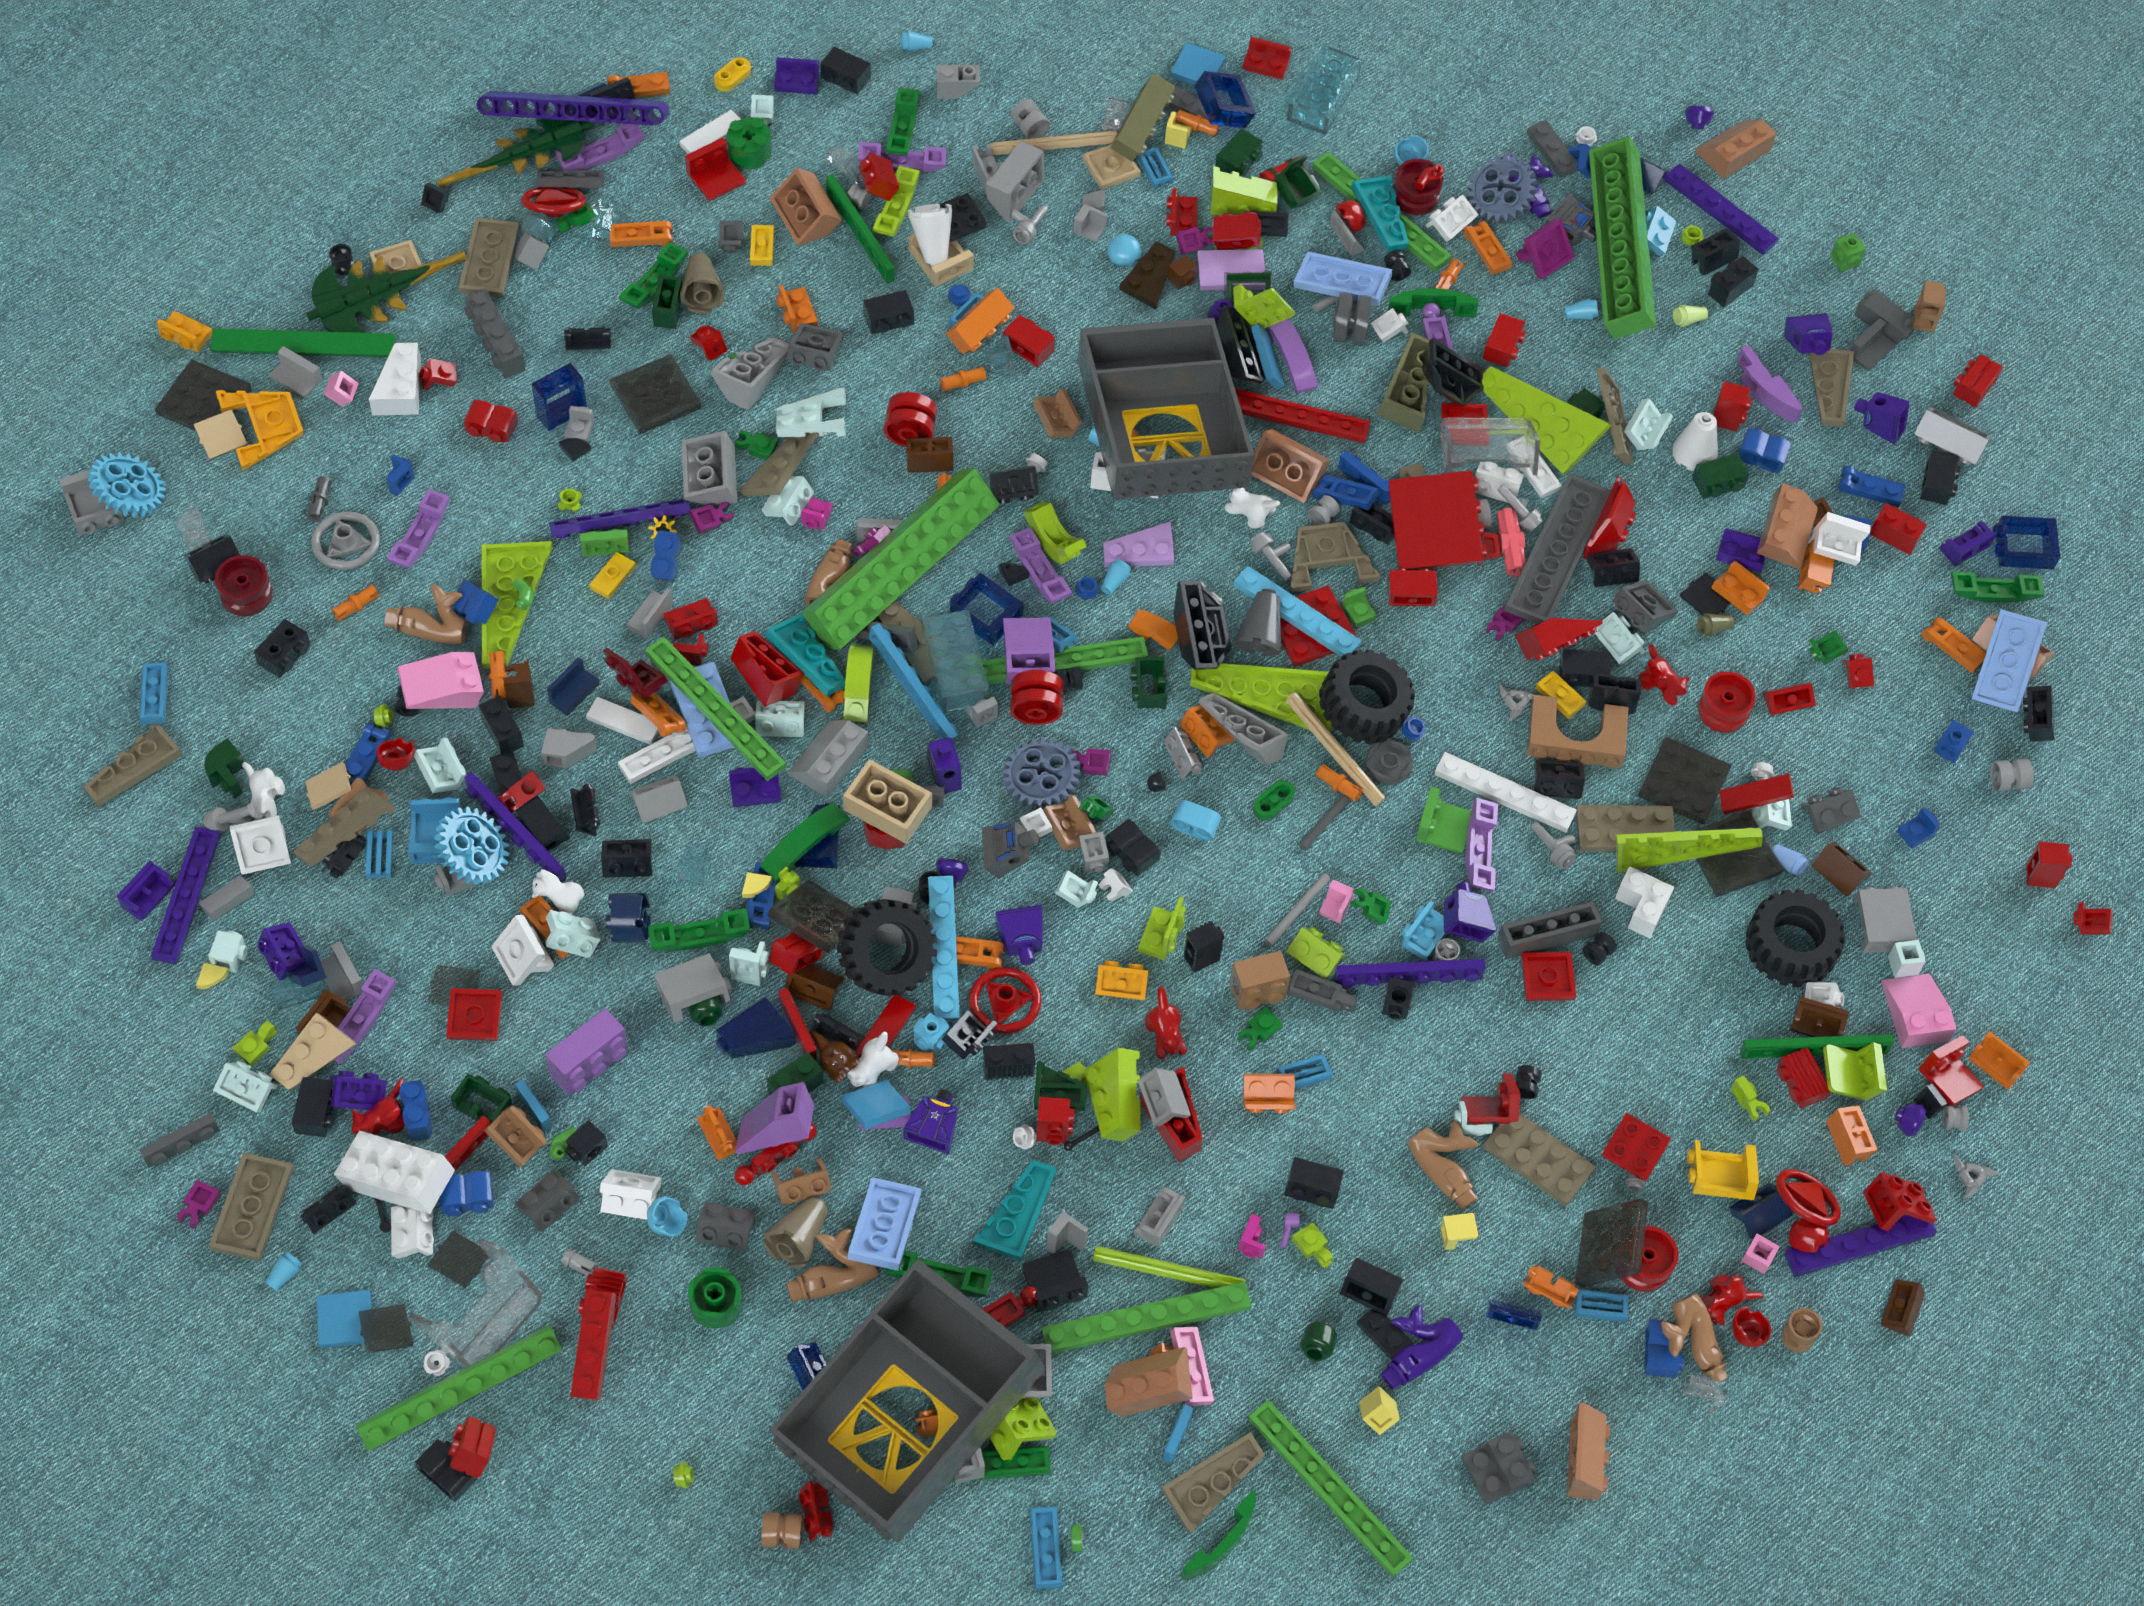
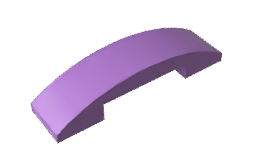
[555,124,645,170]
[858,142,946,173]
[1266,319,1318,394]
[386,489,450,569]
[1010,527,1072,604]
[1466,798,1498,892]
[334,969,396,1064]

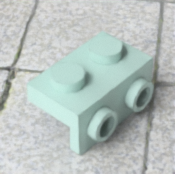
[1624,398,1673,450]
[762,476,814,526]
[414,738,466,793]
[545,910,601,958]

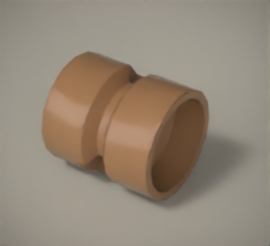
[1781,1308,1822,1353]
[761,1511,803,1550]

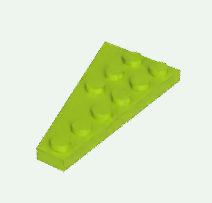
[1482,366,1612,475]
[481,541,553,669]
[1190,663,1332,733]
[1615,828,1763,873]

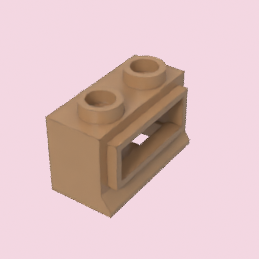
[1912,281,1946,332]
[771,1158,832,1205]

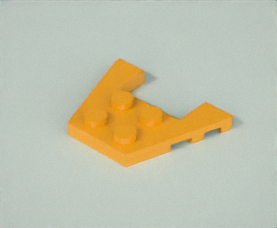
[216,390,304,471]

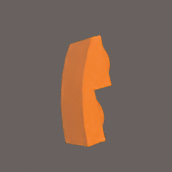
[1127,609,1178,651]

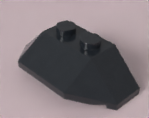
[1217,306,1266,384]
[1422,339,1484,406]
[1173,580,1232,670]

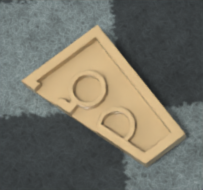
[269,1013,357,1090]

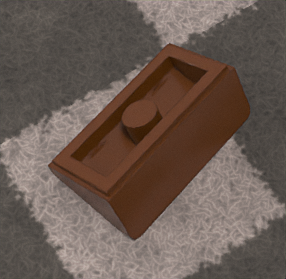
[1881,1279,1925,1336]

